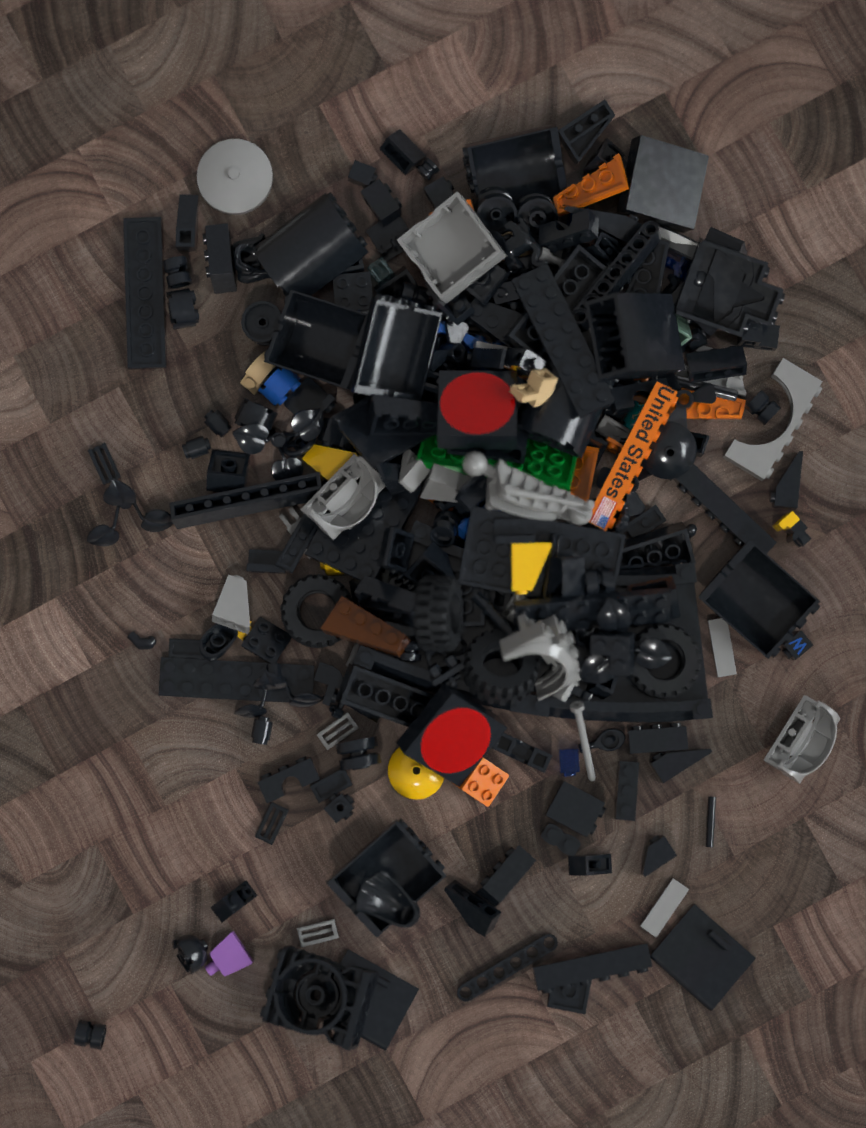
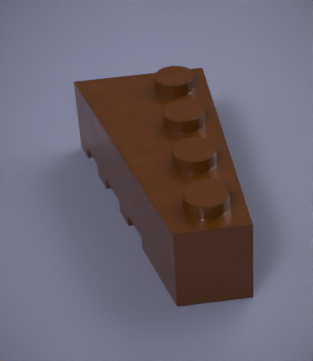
[321,596,410,657]

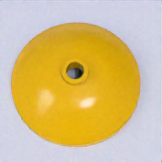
[388,748,444,800]

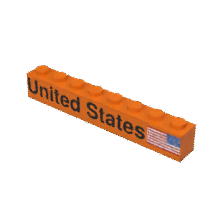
[589,382,679,531]

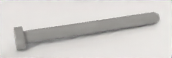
[570,701,596,781]

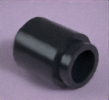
[204,410,232,438]
[182,435,211,459]
[251,716,273,745]

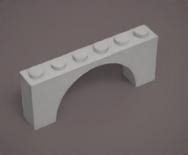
[723,358,823,481]

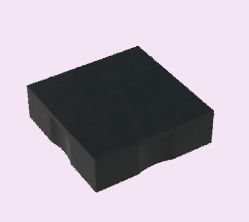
[617,135,709,232]

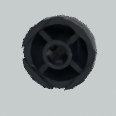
[172,934,208,975]

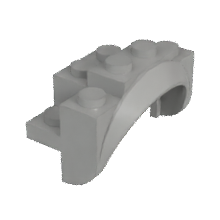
[301,454,385,540]
[764,695,840,784]

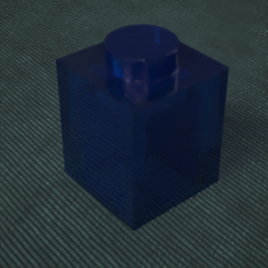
[558,749,580,777]

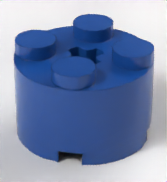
[258,368,301,406]

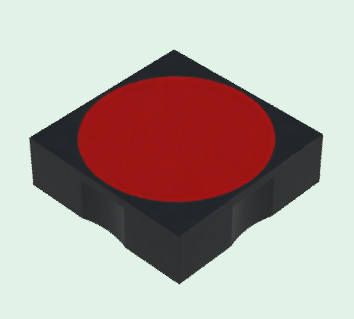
[437,371,517,449]
[396,682,507,787]

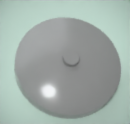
[197,139,273,215]

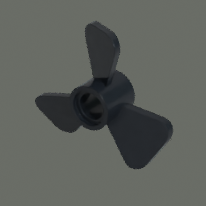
[429,320,470,371]
[660,373,716,428]
[597,462,652,516]

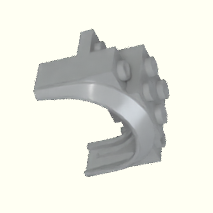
[500,613,581,701]

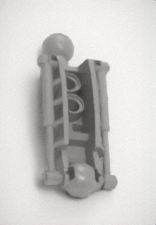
[462,451,595,525]

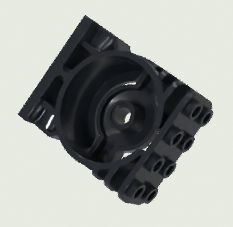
[260,945,380,1051]

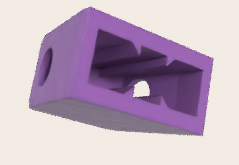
[204,931,254,976]

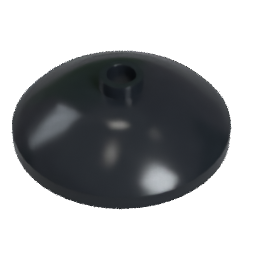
[642,421,697,479]

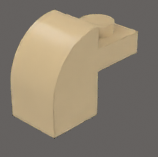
[240,352,278,395]
[510,369,558,407]

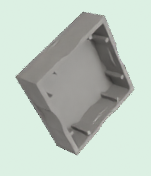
[397,192,507,304]

